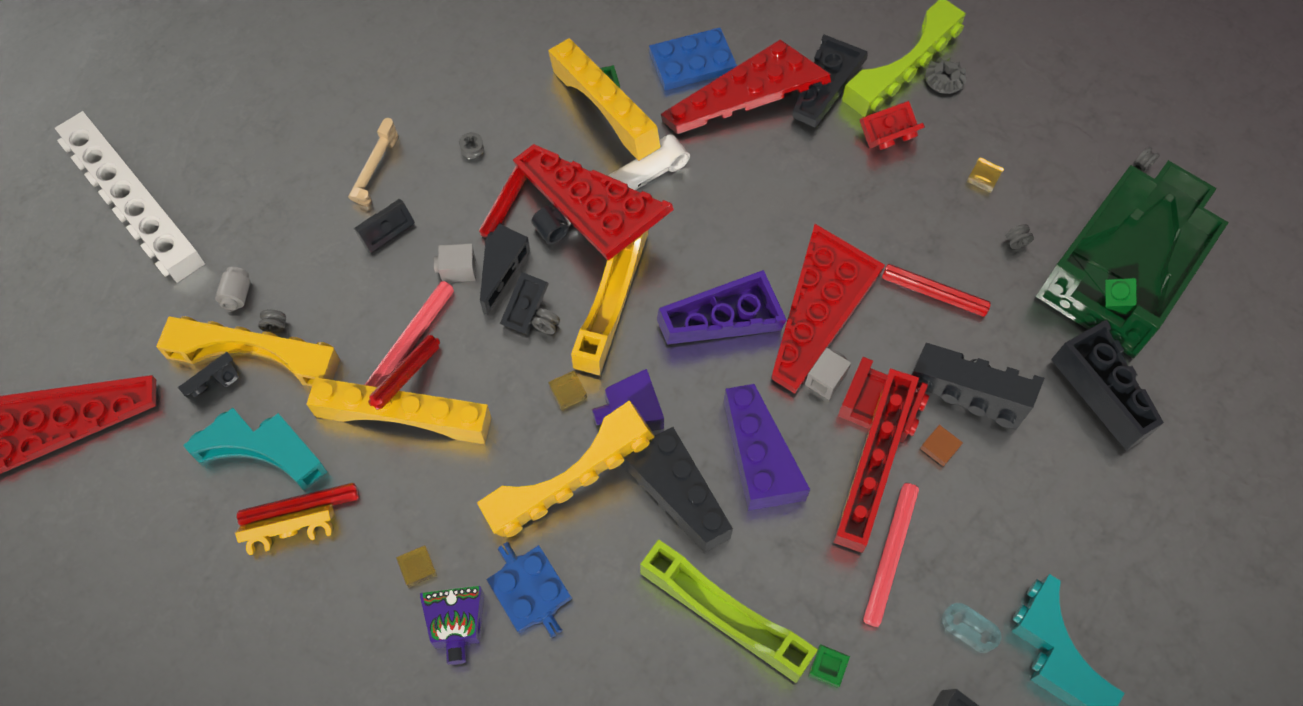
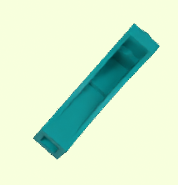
[183,408,328,491]
[1012,574,1125,706]

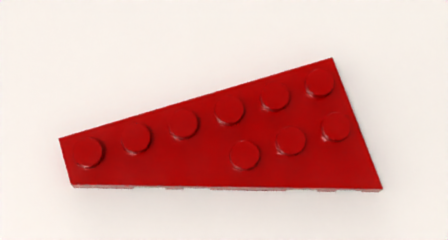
[661,39,831,134]
[513,144,674,261]
[771,224,885,394]
[0,375,156,474]

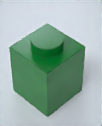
[1105,278,1138,317]

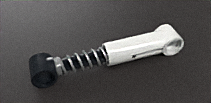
[531,134,690,244]

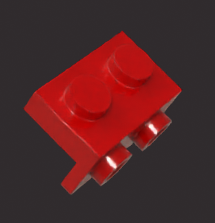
[859,101,925,150]

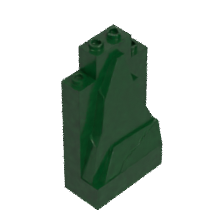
[1036,160,1229,359]

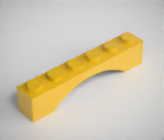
[548,38,660,161]
[571,230,649,376]
[156,316,340,387]
[307,377,492,444]
[477,401,655,537]

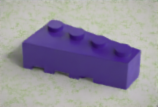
[657,270,787,344]
[723,384,811,511]

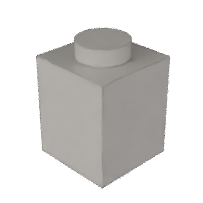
[434,244,476,283]
[805,348,851,400]

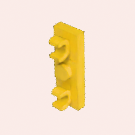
[235,503,334,555]

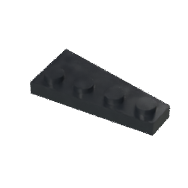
[793,34,868,127]

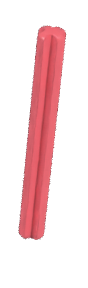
[364,281,454,387]
[863,483,919,627]

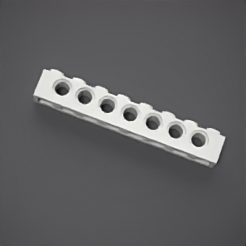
[55,111,205,283]

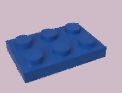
[649,27,737,91]

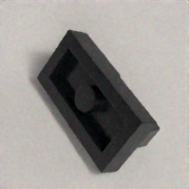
[354,199,415,253]
[500,272,549,336]
[178,352,239,398]

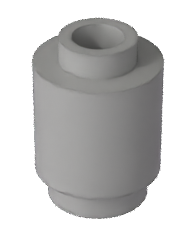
[215,267,250,311]

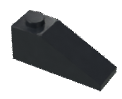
[480,224,530,315]

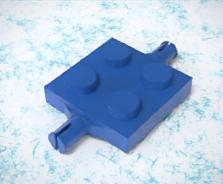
[486,542,573,638]

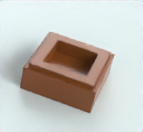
[920,424,963,467]

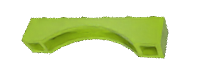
[842,0,966,117]
[640,539,818,683]

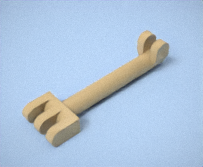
[348,118,398,207]

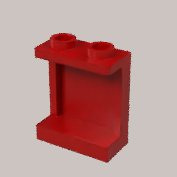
[838,357,930,443]

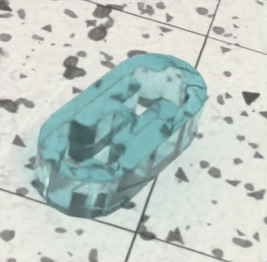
[942,603,1002,653]

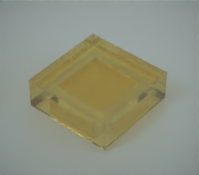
[967,158,1004,193]
[548,370,587,410]
[396,545,437,588]

